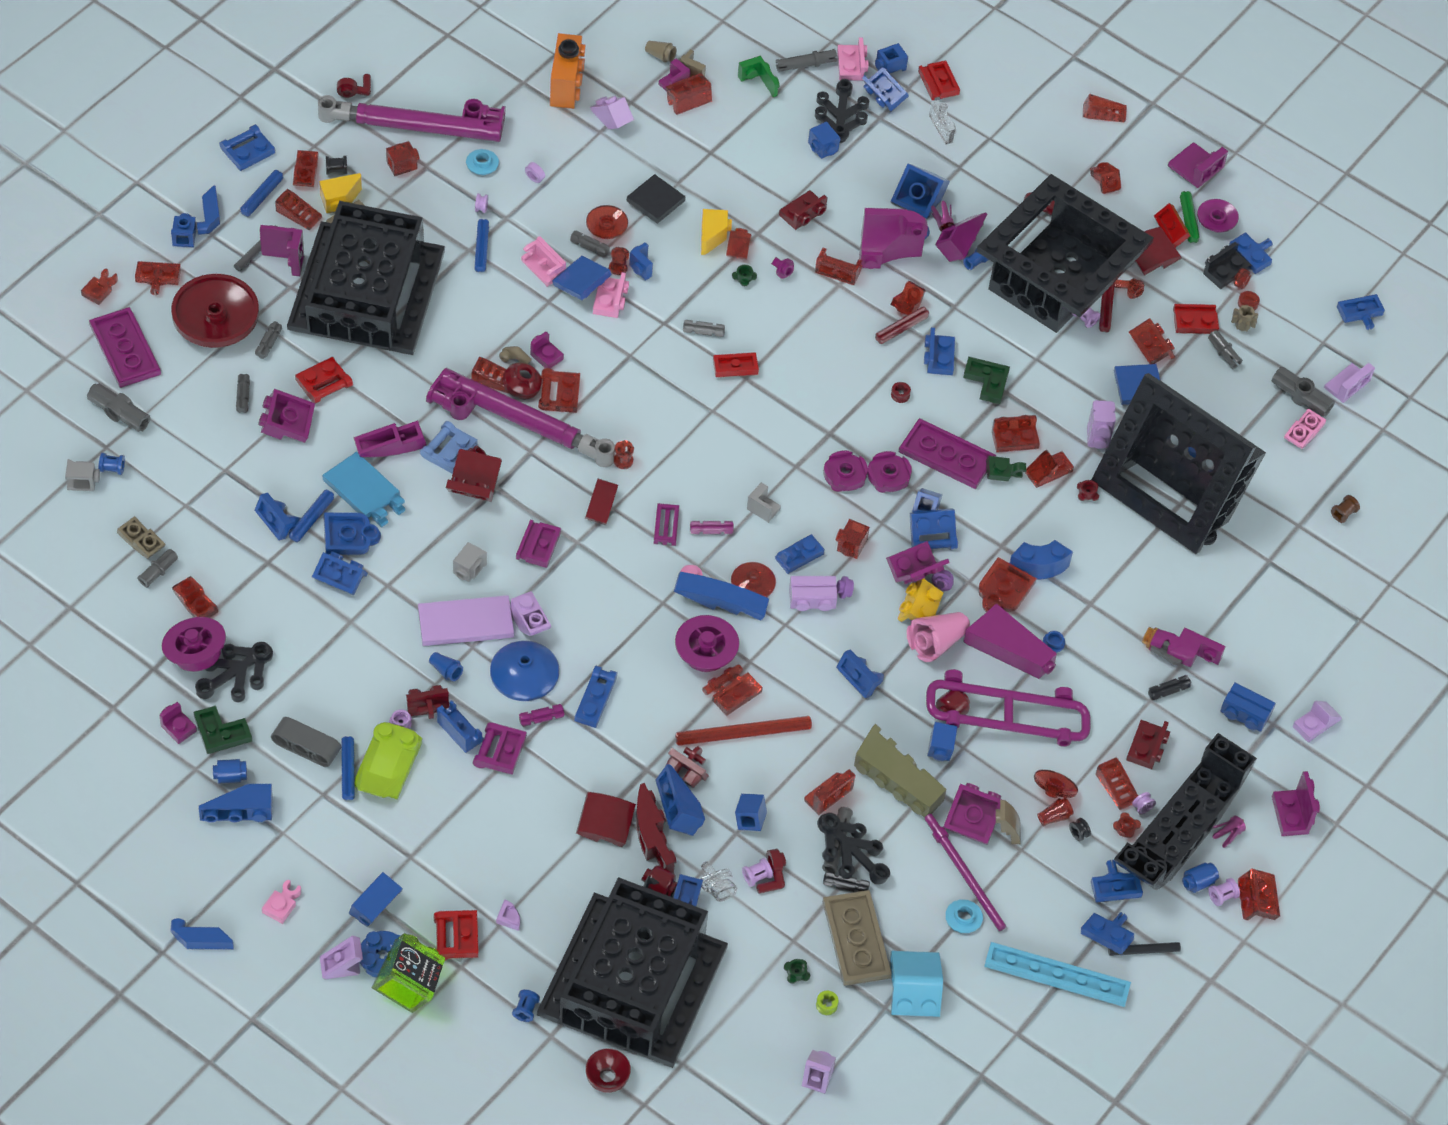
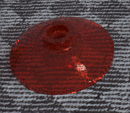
[586,205,628,239]
[731,562,776,597]
[1034,770,1078,798]

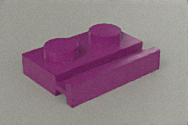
[516,519,561,568]

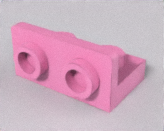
[837,38,868,81]
[593,272,629,318]

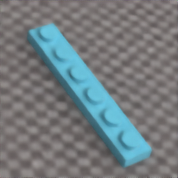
[984,942,1131,1007]

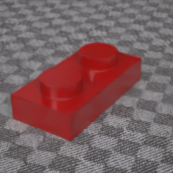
[1154,203,1190,248]
[713,352,759,377]

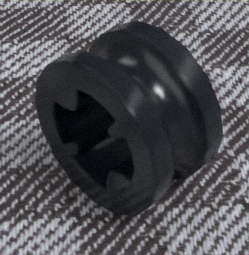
[1069,817,1091,842]

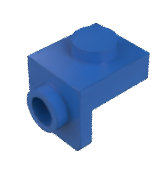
[629,242,653,281]

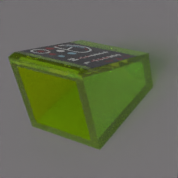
[371,933,445,1013]

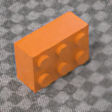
[550,33,586,109]

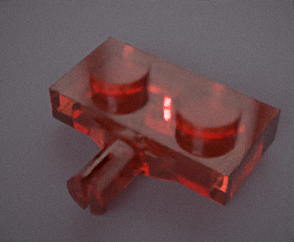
[135,261,181,295]

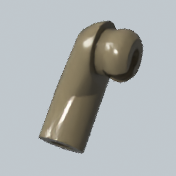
[499,346,532,364]

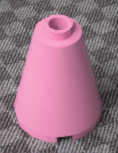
[907,612,970,662]

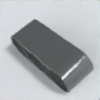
[271,717,341,767]

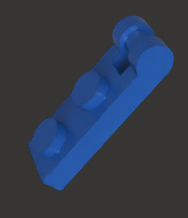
[574,665,618,728]

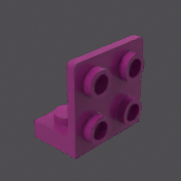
[1168,142,1228,188]
[259,225,305,276]
[886,541,950,584]
[1272,771,1320,836]

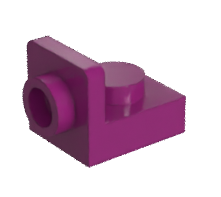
[530,331,564,370]
[159,702,197,744]

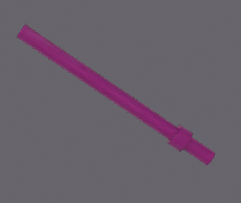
[924,814,1006,931]

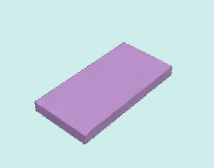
[418,595,514,646]

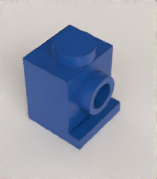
[875,43,908,74]
[171,213,197,247]

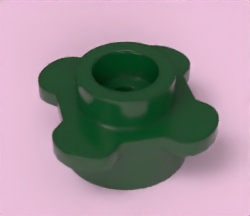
[732,264,757,286]
[784,959,810,984]

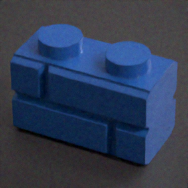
[1220,682,1276,732]

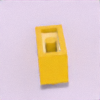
[319,173,362,213]
[701,209,732,255]

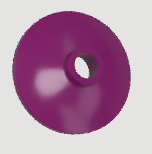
[1197,199,1239,232]

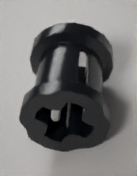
[326,155,347,175]

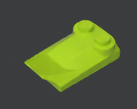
[354,722,422,799]

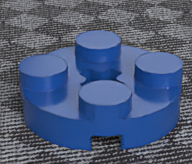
[359,931,404,979]

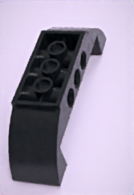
[1114,733,1257,890]

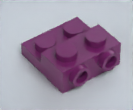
[258,389,315,443]
[943,783,1002,845]

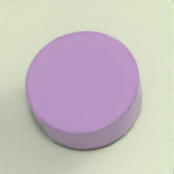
[525,162,545,183]

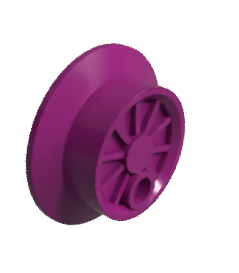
[675,615,739,672]
[162,617,226,672]

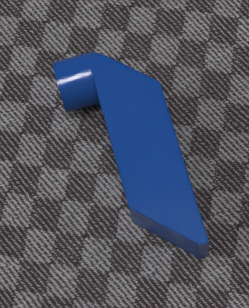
[197,185,220,235]
[170,918,234,949]

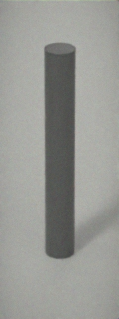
[234,225,278,271]

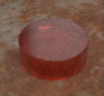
[1238,291,1260,311]

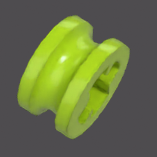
[816,990,839,1015]

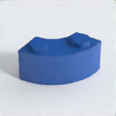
[1008,540,1073,580]

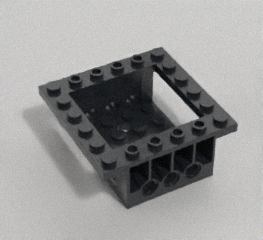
[976,174,1154,333]
[287,201,445,355]
[1091,373,1266,554]
[537,877,728,1068]

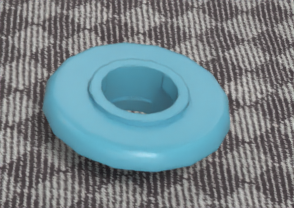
[466,149,499,175]
[946,899,983,933]

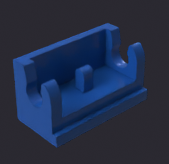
[437,700,484,753]
[349,872,403,927]

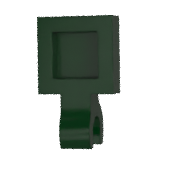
[986,456,1027,481]

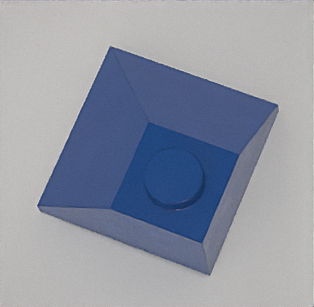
[891,163,950,219]

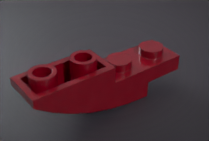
[636,783,677,873]

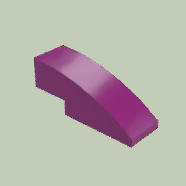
[353,420,427,457]

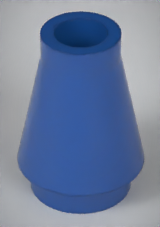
[429,652,463,681]

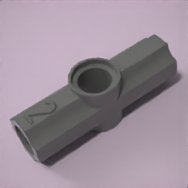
[1271,367,1335,417]
[87,383,151,432]

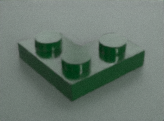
[963,356,1010,404]
[193,705,252,754]

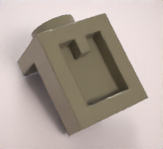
[679,49,706,85]

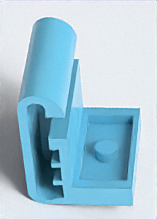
[890,951,943,1017]

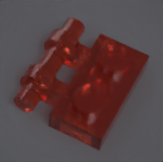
[702,664,763,716]

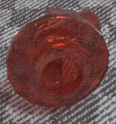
[1115,278,1145,299]

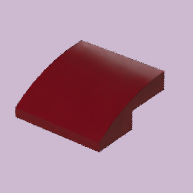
[1135,227,1182,276]
[576,792,636,848]

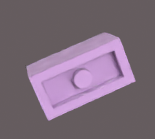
[1324,363,1375,403]

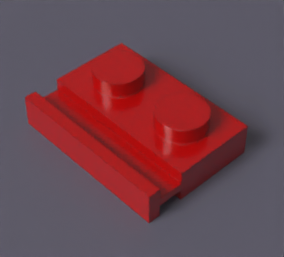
[918,60,960,100]
[1173,304,1219,334]

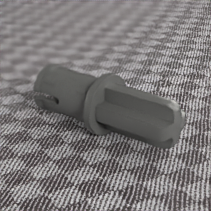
[1208,330,1243,369]
[137,549,178,588]

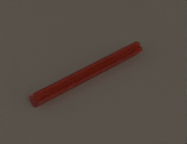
[675,716,812,745]

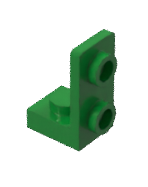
[738,55,780,97]

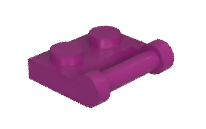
[472,722,527,775]

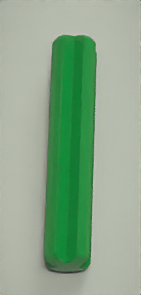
[1180,191,1200,243]

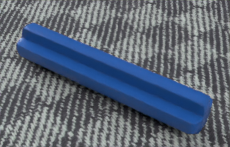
[240,170,283,217]
[475,219,489,272]
[289,489,334,542]
[341,736,355,800]

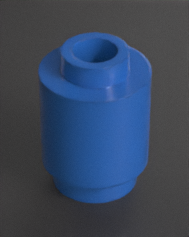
[213,759,247,784]
[1182,862,1219,893]

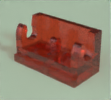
[666,73,712,115]
[815,247,863,285]

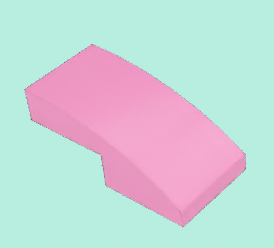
[1284,408,1326,449]

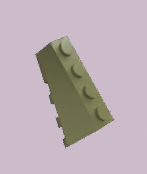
[854,724,947,818]

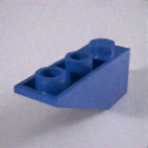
[198,784,273,822]

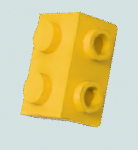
[898,578,944,622]

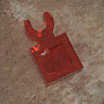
[81,268,118,305]

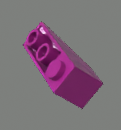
[935,212,988,262]

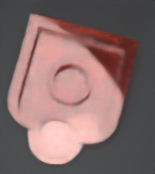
[978,557,1036,612]

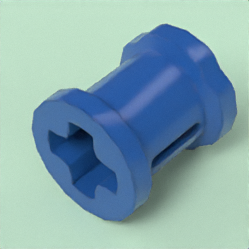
[98,453,125,475]
[512,989,540,1022]

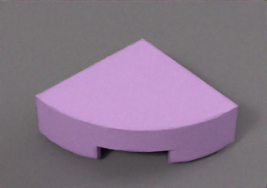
[496,900,520,931]

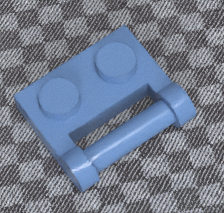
[420,421,478,474]

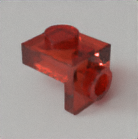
[1090,162,1121,194]
[726,228,752,260]
[890,281,926,315]

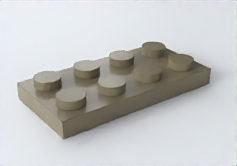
[822,890,891,986]

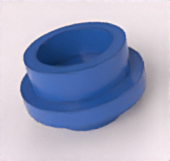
[1043,631,1065,653]

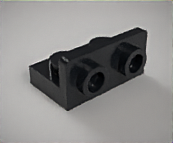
[1203,242,1251,289]

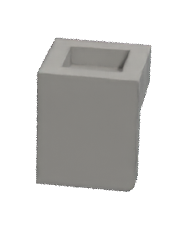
[747,482,781,523]

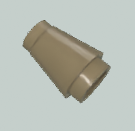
[645,40,677,62]

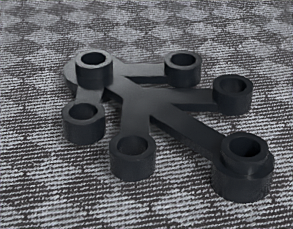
[814,79,870,143]
[195,642,273,702]
[817,812,890,885]

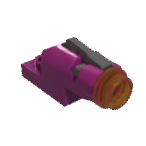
[1142,627,1226,667]

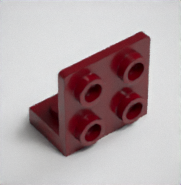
[446,449,502,502]

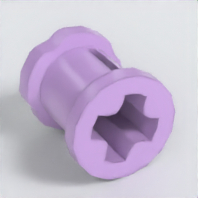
[1072,308,1100,328]
[742,858,773,887]
[1209,878,1240,906]

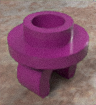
[771,257,794,279]

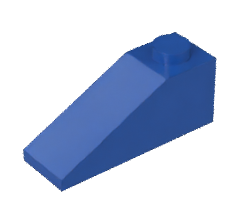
[655,764,705,836]

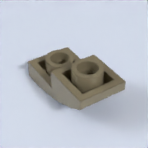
[117,516,165,559]
[996,800,1021,844]

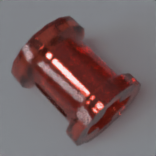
[608,247,630,275]
[614,440,634,469]

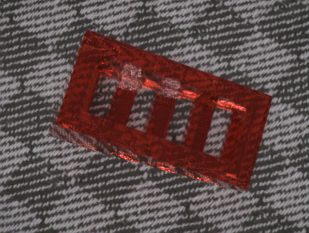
[1083,94,1127,122]
[275,189,322,230]
[471,357,510,394]
[1095,757,1138,810]

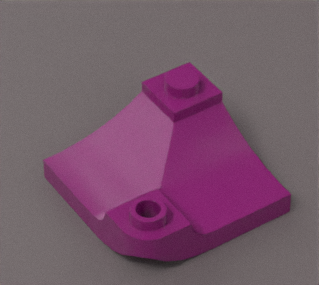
[859,208,928,269]

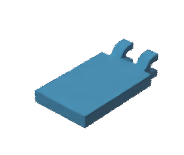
[322,452,405,527]

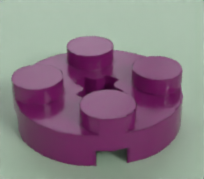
[823,450,868,492]
[867,451,912,493]

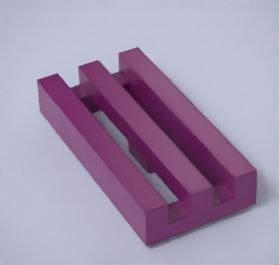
[654,503,680,546]

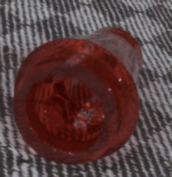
[1037,798,1074,826]

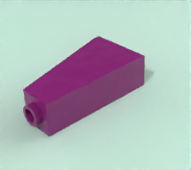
[964,604,1057,679]

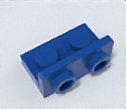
[924,327,955,376]
[312,551,368,595]

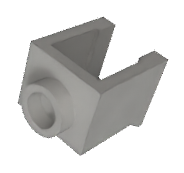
[65,459,100,491]
[453,542,487,582]

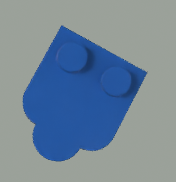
[323,512,381,555]

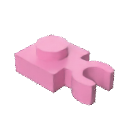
[262,880,301,924]

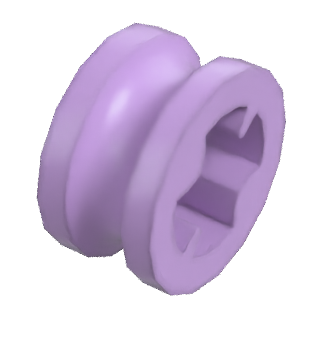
[475,193,488,213]
[1132,792,1156,814]

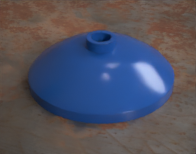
[490,641,559,701]

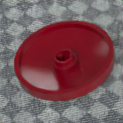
[171,274,259,348]

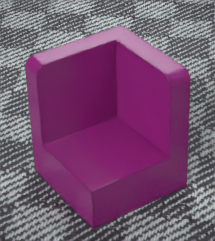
[658,58,690,95]

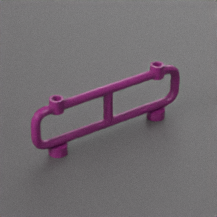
[926,669,1091,747]

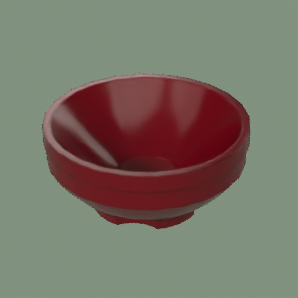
[502,362,542,399]
[585,1048,631,1093]

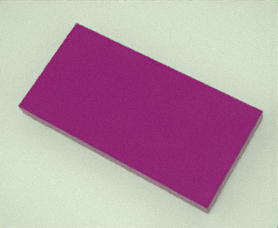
[89,307,161,388]
[898,418,996,489]

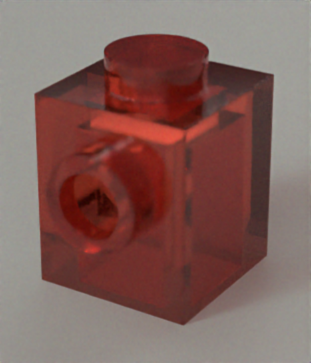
[386,141,420,177]
[835,519,870,559]

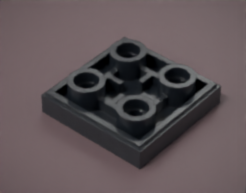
[626,174,686,224]

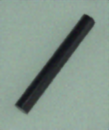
[1108,942,1181,956]

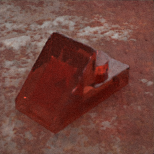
[1025,450,1074,488]

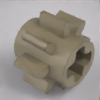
[1231,305,1259,332]

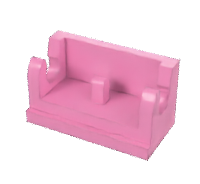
[521,236,566,287]

